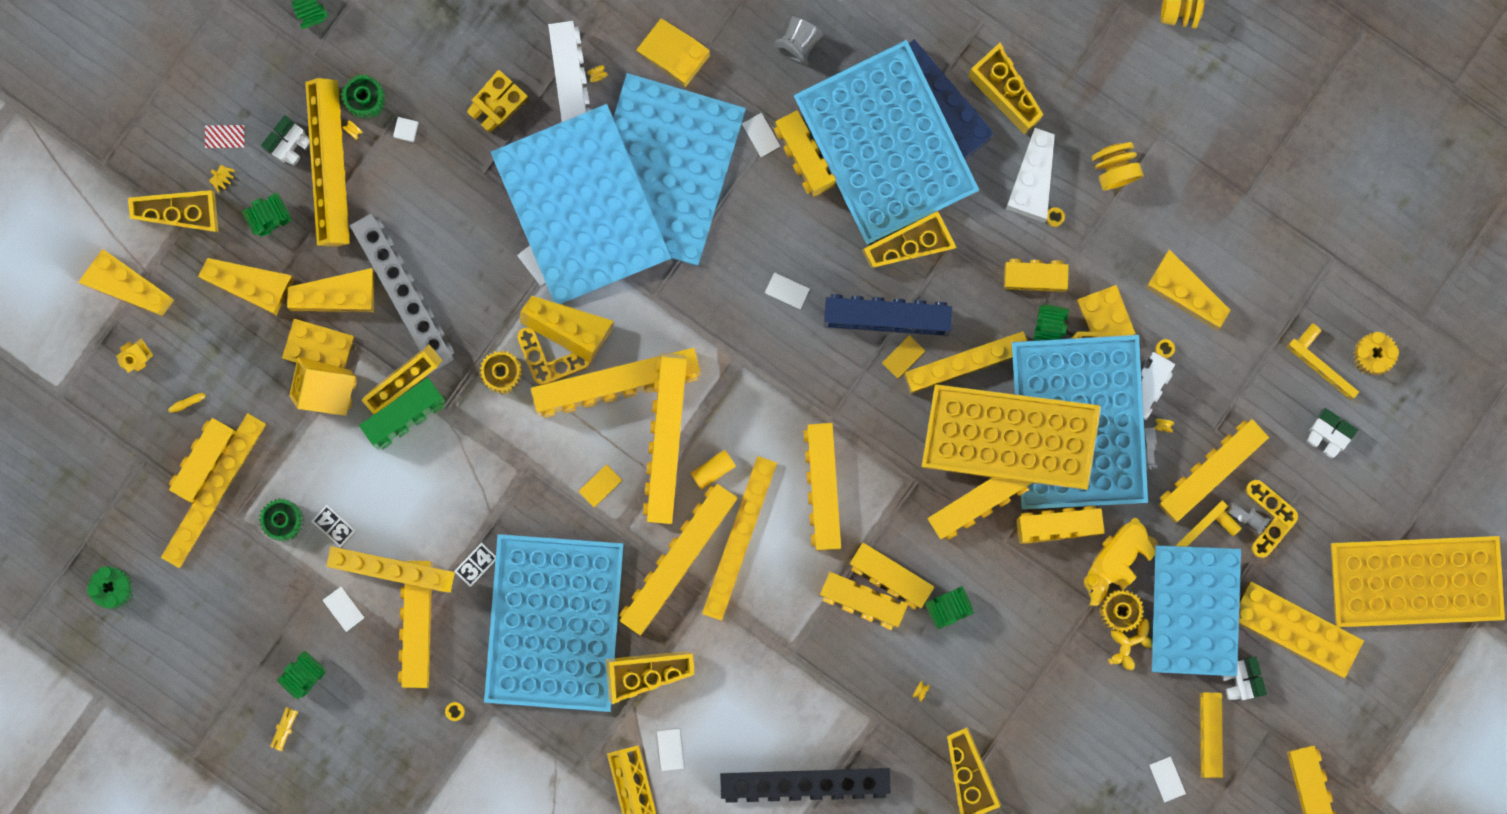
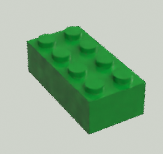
[359,377,446,450]

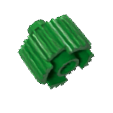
[291,0,328,30]
[341,74,386,120]
[242,193,292,238]
[1033,304,1069,341]
[258,498,304,542]
[87,566,133,609]
[925,586,974,629]
[277,650,326,700]

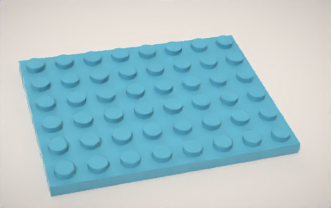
[793,39,979,245]
[613,73,746,266]
[491,104,671,304]
[1012,334,1148,509]
[484,534,624,712]

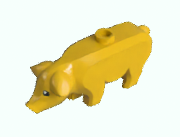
[1083,518,1158,606]

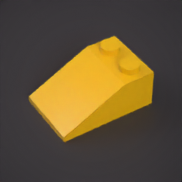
[636,18,710,88]

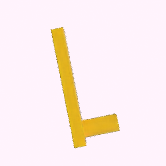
[1286,323,1359,400]
[1176,500,1242,546]

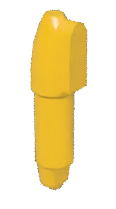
[168,393,206,413]

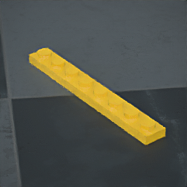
[161,413,266,568]
[702,456,777,621]

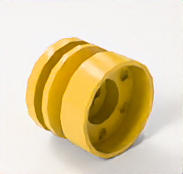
[1160,0,1205,29]
[1091,142,1144,191]

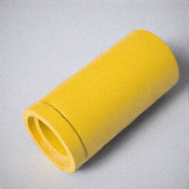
[690,449,736,490]

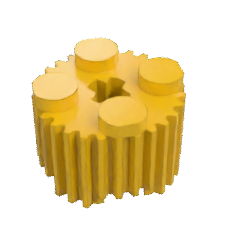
[1353,332,1399,376]
[480,350,523,394]
[1099,590,1144,632]

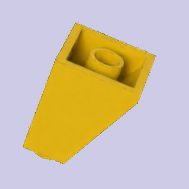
[289,357,357,416]

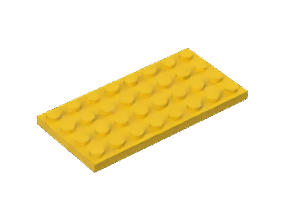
[922,384,1101,490]
[1330,536,1505,627]

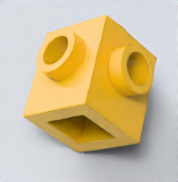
[116,338,153,373]

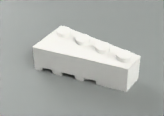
[1006,128,1055,223]
[1141,352,1175,420]

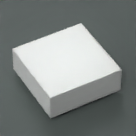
[393,117,419,143]

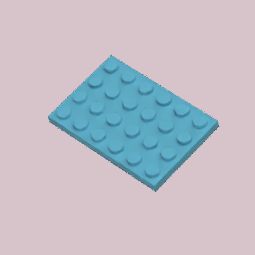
[1152,545,1241,676]

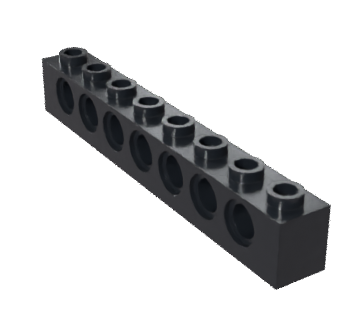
[720,768,891,803]

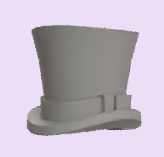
[773,16,824,65]

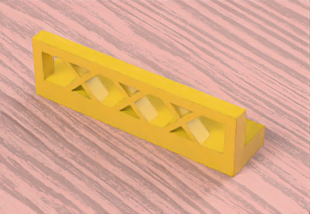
[1200,692,1223,778]
[607,745,656,814]

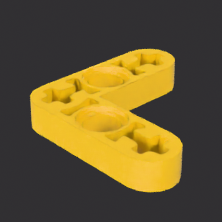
[517,327,590,385]
[1245,480,1298,558]

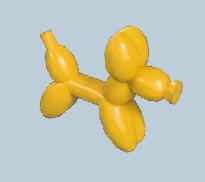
[1108,618,1153,670]

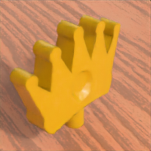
[209,165,235,193]

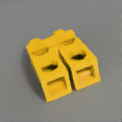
[467,70,530,133]

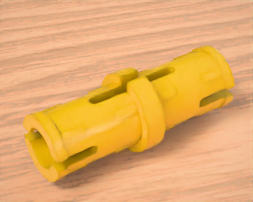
[270,707,298,751]

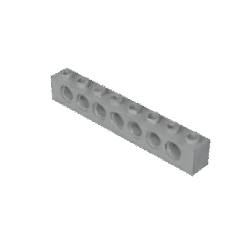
[350,213,455,372]

